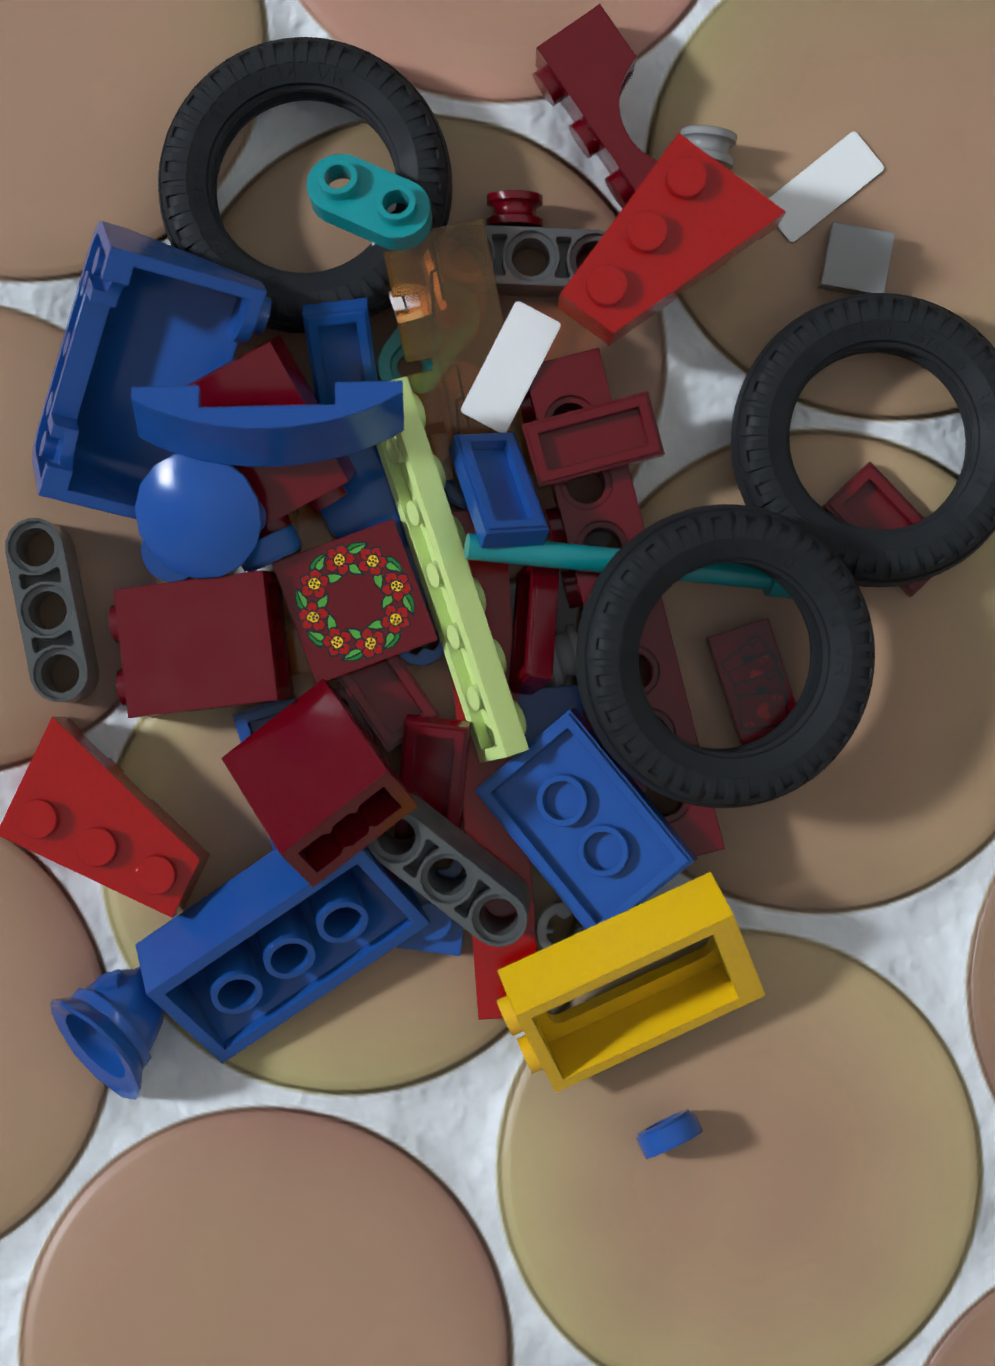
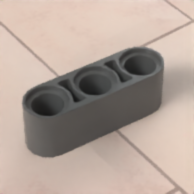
[438,224,605,298]
[5,518,99,702]
[367,793,531,947]

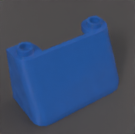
[32,220,271,519]

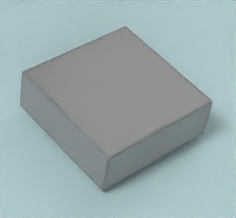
[818,222,895,295]

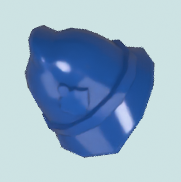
[50,966,165,1100]

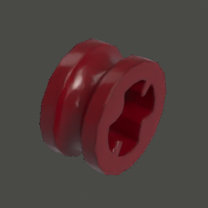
[486,190,543,227]

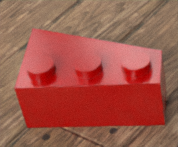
[558,133,786,346]
[0,717,210,918]

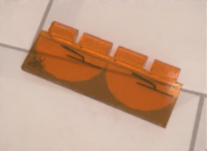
[383,218,533,490]

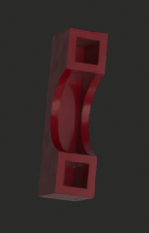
[533,4,657,208]

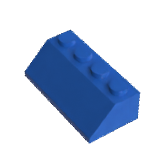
[135,846,430,1064]

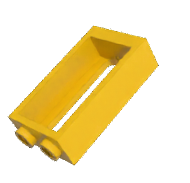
[496,871,766,1093]

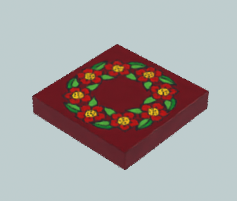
[272,519,438,684]

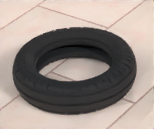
[158,37,452,333]
[731,293,995,587]
[576,504,875,808]

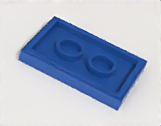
[474,708,698,929]

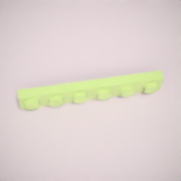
[376,376,529,763]

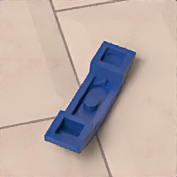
[131,380,404,467]

